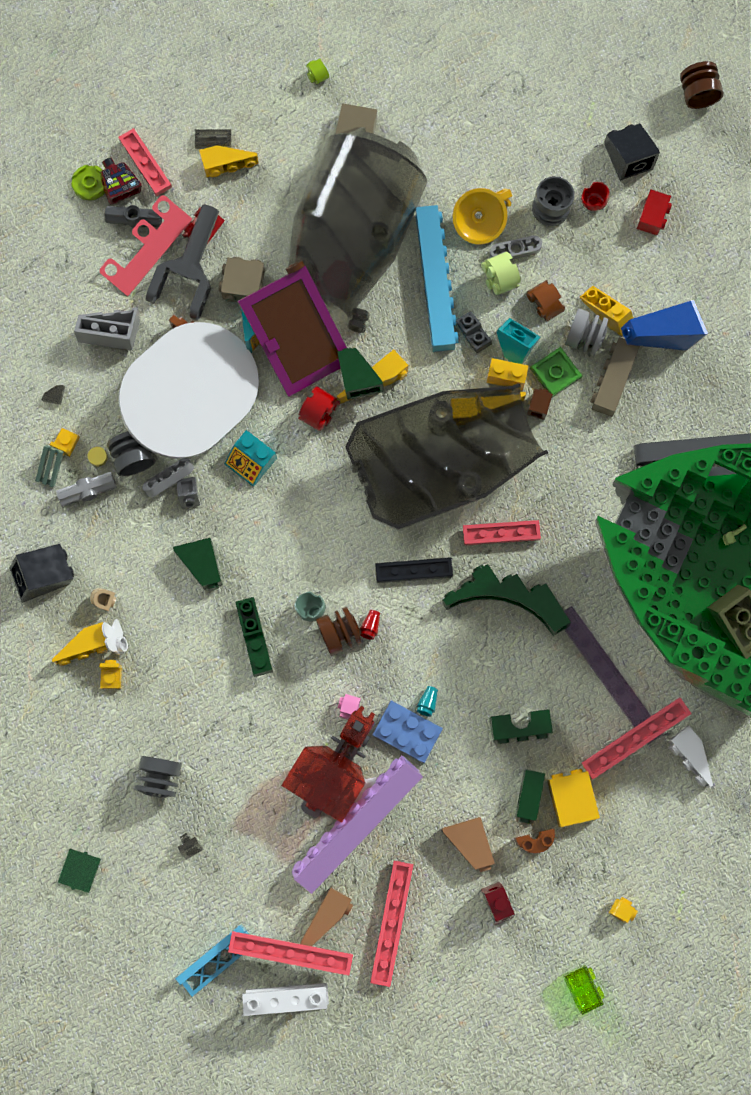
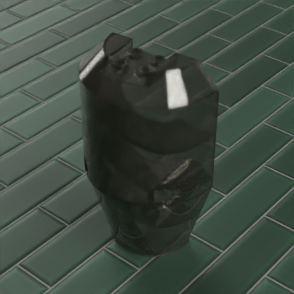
[287,127,427,318]
[345,383,548,531]

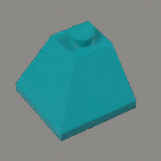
[496,318,540,364]

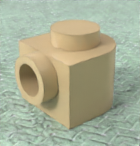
[90,588,116,611]

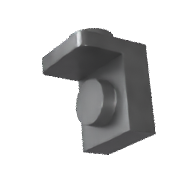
[177,477,200,509]

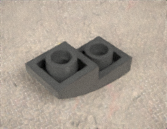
[456,311,492,353]

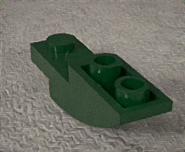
[235,597,273,677]

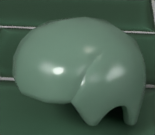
[294,591,326,622]

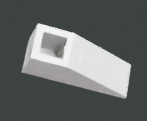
[668,726,713,788]

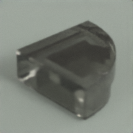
[41,385,65,405]

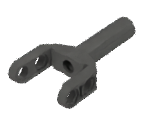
[146,204,219,320]

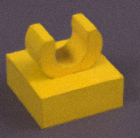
[496,188,512,207]

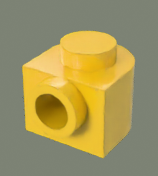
[609,897,638,923]

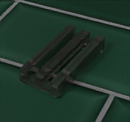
[195,129,232,149]

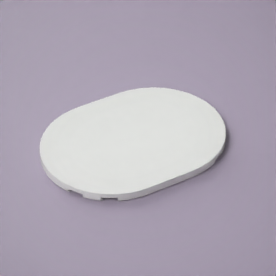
[118,322,259,459]

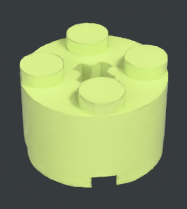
[481,252,521,295]

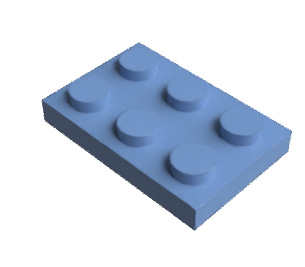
[372,701,443,763]

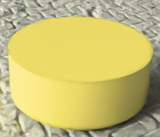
[88,447,108,467]

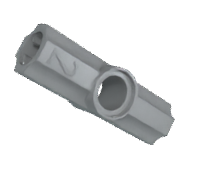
[56,472,117,507]

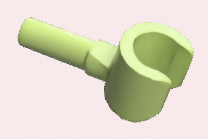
[722,524,747,545]

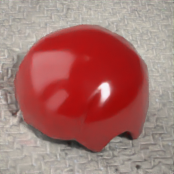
[581,182,609,211]

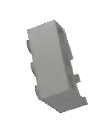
[74,307,140,351]

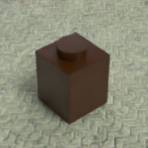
[527,388,553,420]

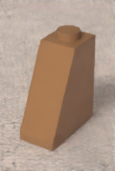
[441,817,495,872]

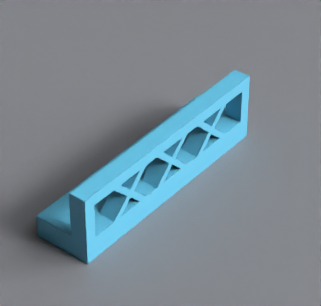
[175,924,249,997]

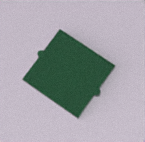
[58,848,101,893]

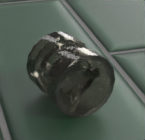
[347,308,370,333]

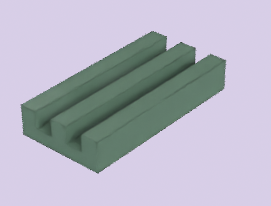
[35,445,64,488]

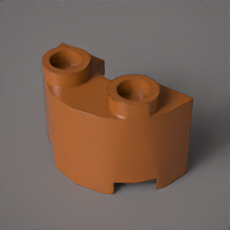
[526,280,565,322]
[513,828,555,853]

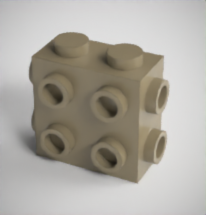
[219,257,265,302]

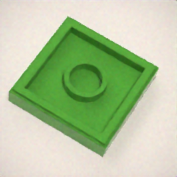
[530,347,582,397]

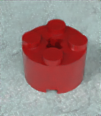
[298,386,340,431]

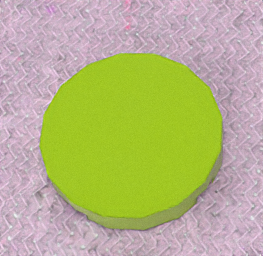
[71,165,105,201]

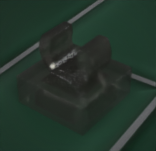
[178,833,204,860]

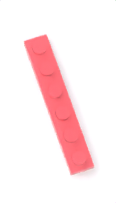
[582,697,692,780]
[370,860,414,987]
[228,931,353,976]

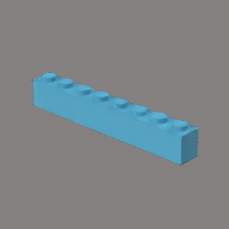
[415,205,458,352]

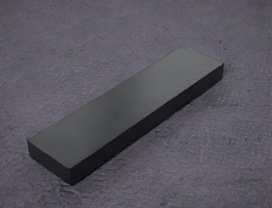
[375,557,453,583]

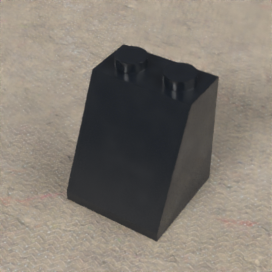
[604,123,660,181]
[9,544,74,603]

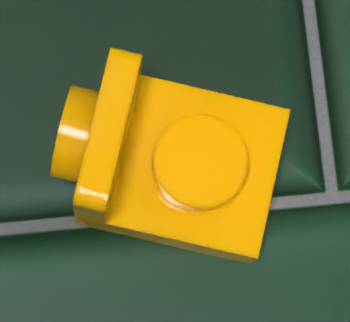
[49,428,80,457]
[99,660,122,689]

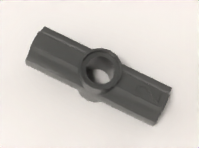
[105,205,162,228]

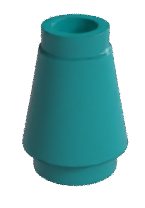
[416,686,438,717]

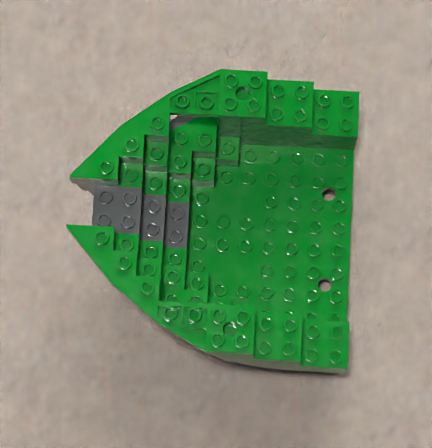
[595,443,751,717]

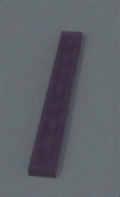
[564,606,664,745]

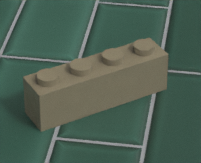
[590,337,640,417]

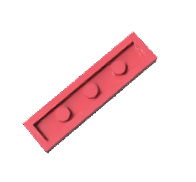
[118,128,172,197]
[463,520,541,546]

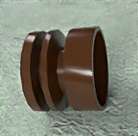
[680,61,724,109]
[316,607,362,657]

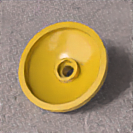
[452,188,507,244]

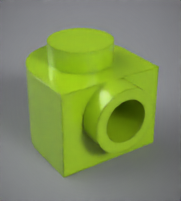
[306,58,330,85]

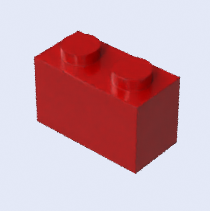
[636,189,672,235]

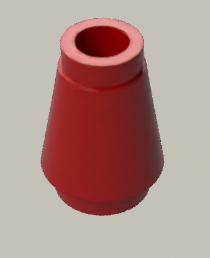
[359,610,380,640]

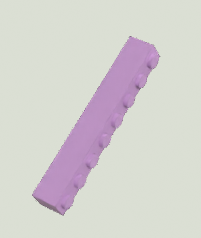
[292,755,423,894]

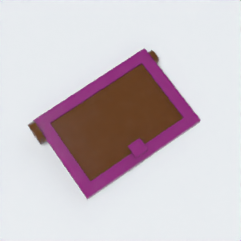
[238,260,347,397]

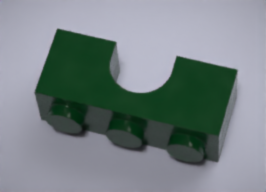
[489,709,553,744]

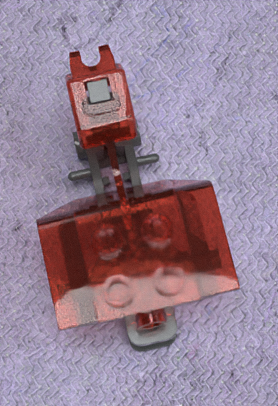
[281,706,375,823]

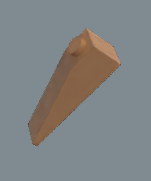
[300,887,353,946]

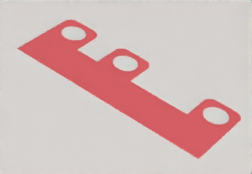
[100,195,192,296]

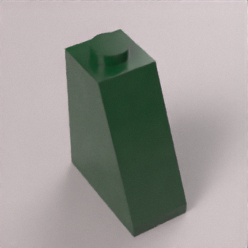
[338,348,385,400]
[173,538,223,591]

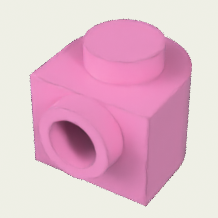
[338,694,361,720]

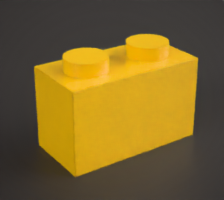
[486,358,528,390]

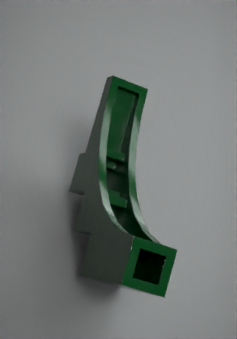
[442,564,571,636]

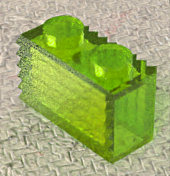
[562,965,605,1015]

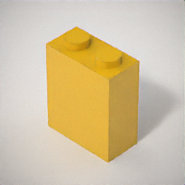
[547,768,600,827]

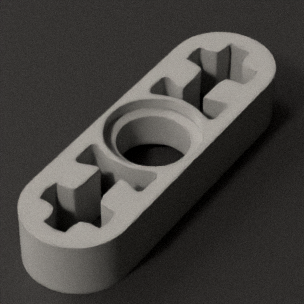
[490,235,542,260]
[142,458,194,497]

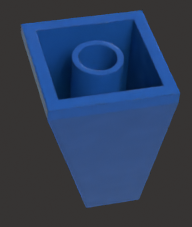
[621,300,708,350]

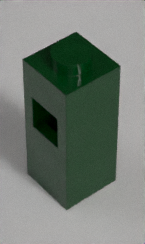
[515,769,545,824]

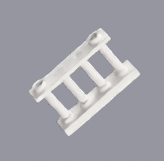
[242,983,329,1016]

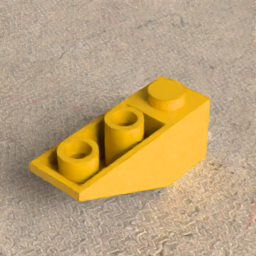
[199,145,259,178]
[580,286,633,336]
[52,622,108,666]

